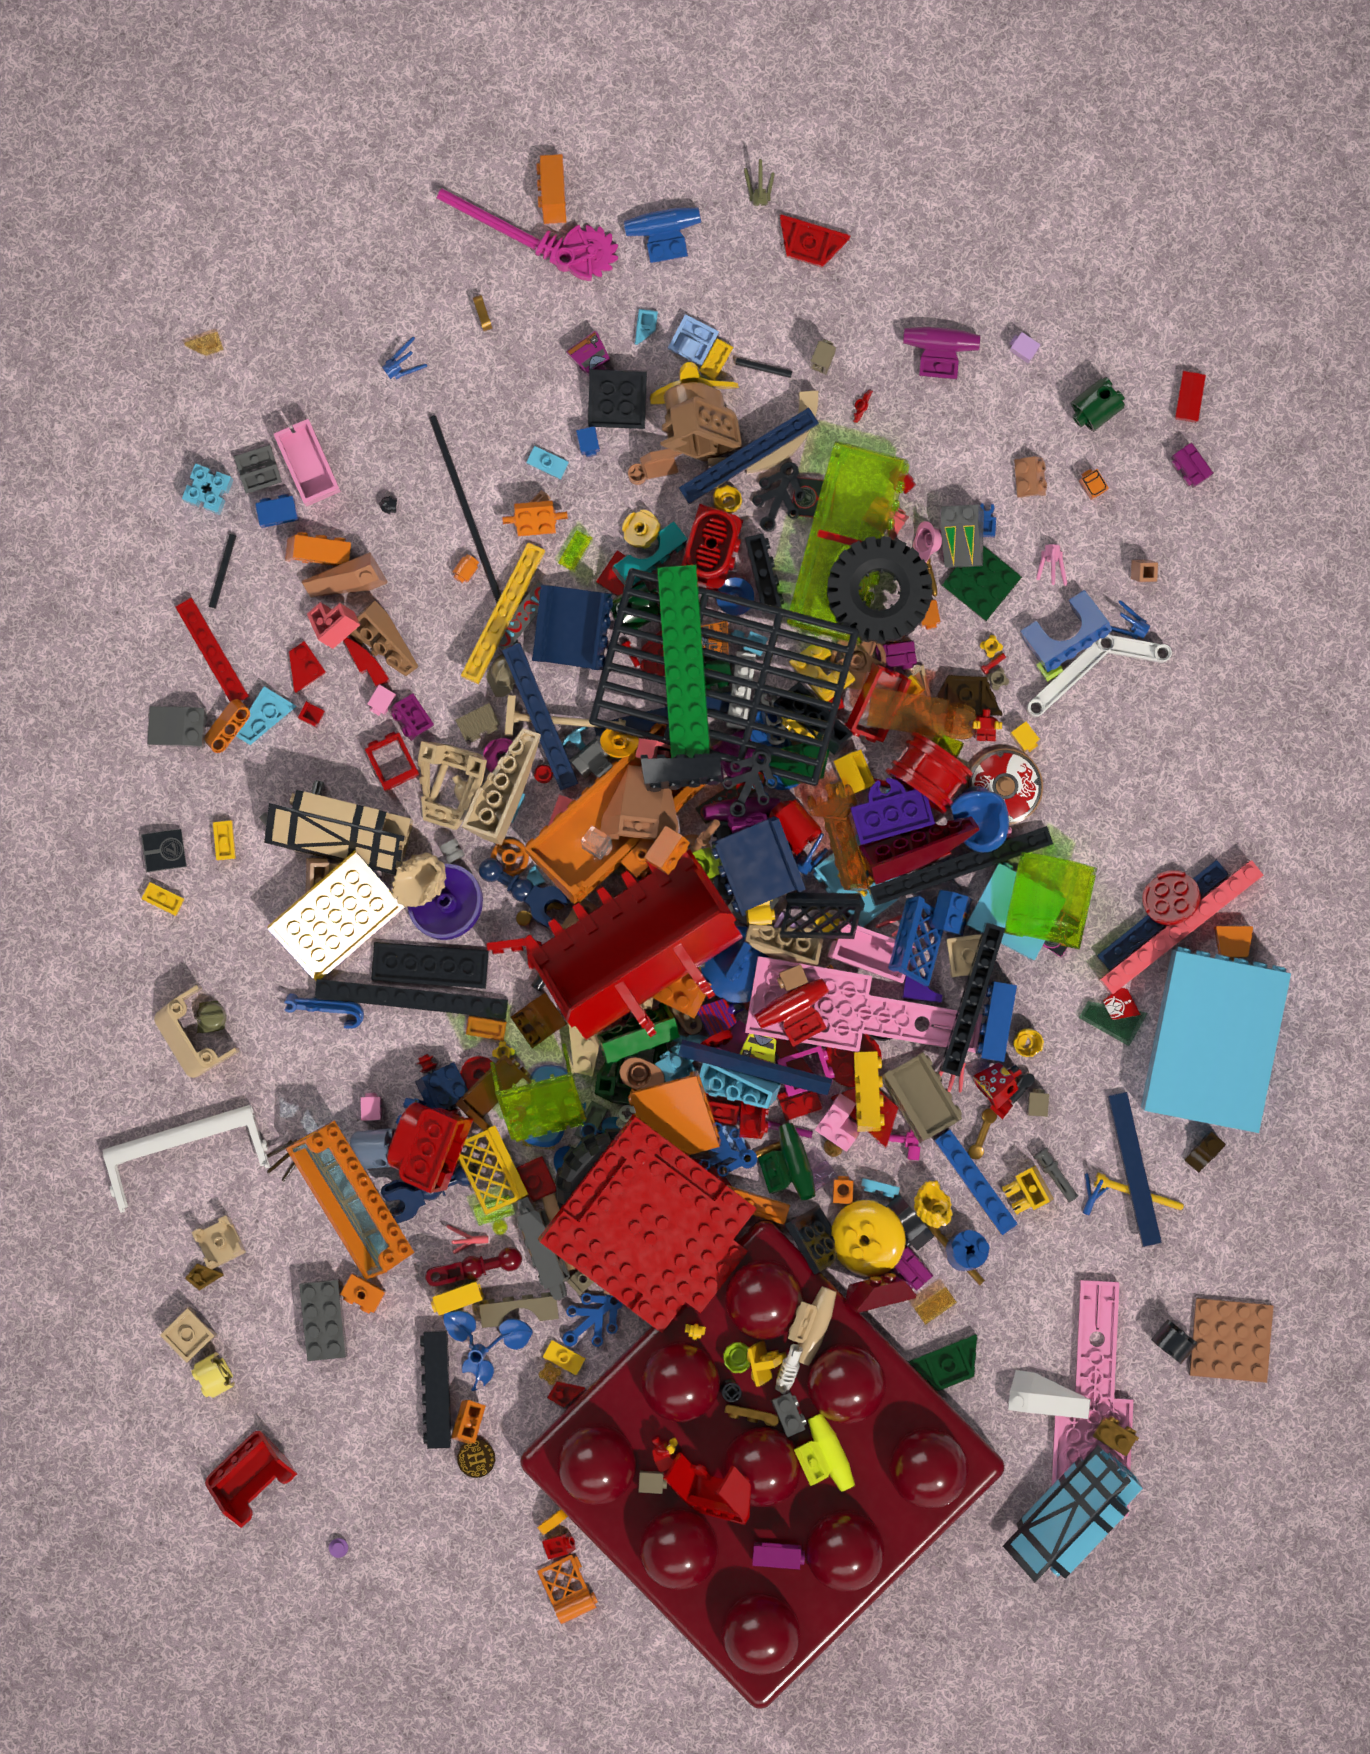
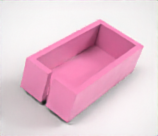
[274,419,341,507]
[827,921,916,983]

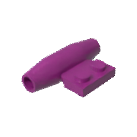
[903,326,981,380]
[703,797,780,833]

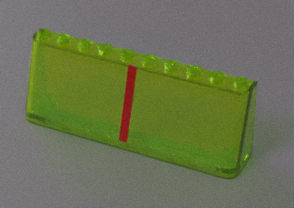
[787,441,910,645]

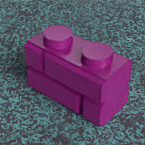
[1171,442,1214,488]
[875,640,917,671]
[892,1246,934,1291]

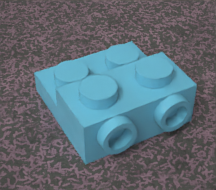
[655,1043,696,1082]

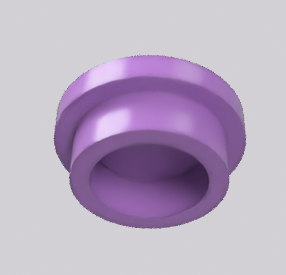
[329,1538,348,1558]

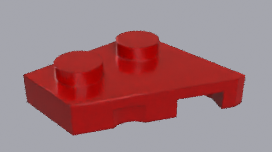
[289,641,327,693]

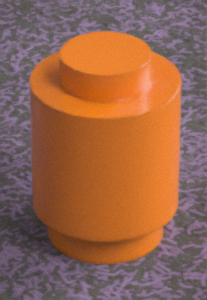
[452,554,479,583]

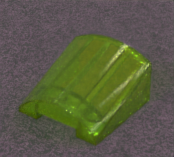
[1004,852,1098,950]

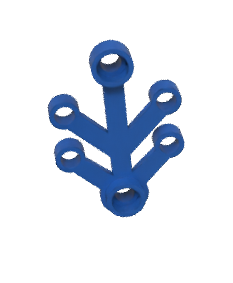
[699,1122,757,1177]
[563,1293,623,1347]

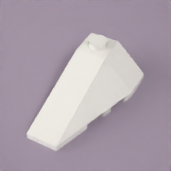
[1008,1370,1091,1419]

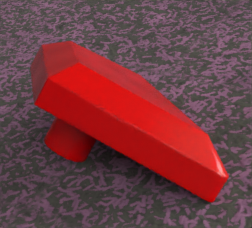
[547,1381,585,1408]

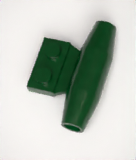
[758,1123,816,1200]

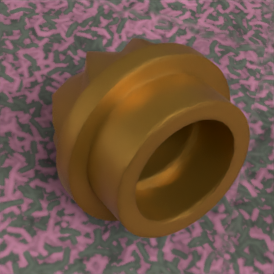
[824,1140,843,1157]

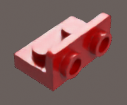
[739,1101,769,1139]

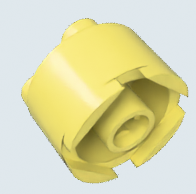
[191,1352,235,1398]

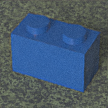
[255,494,299,528]

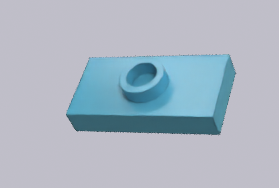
[526,446,569,480]

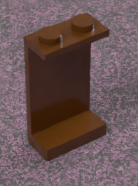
[456,1054,534,1131]

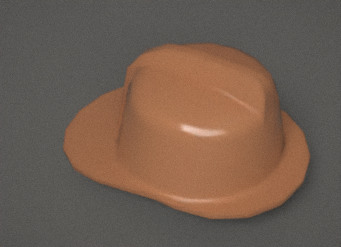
[620,1057,665,1090]

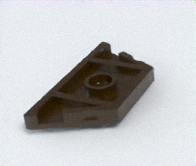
[928,675,1003,716]

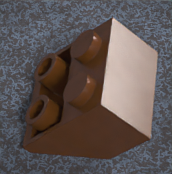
[510,992,567,1049]

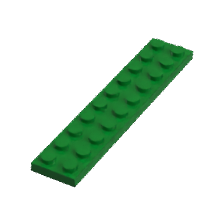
[657,565,711,758]

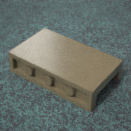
[882,1052,962,1144]

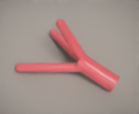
[446,1224,488,1254]

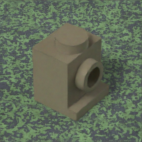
[567,1270,594,1295]

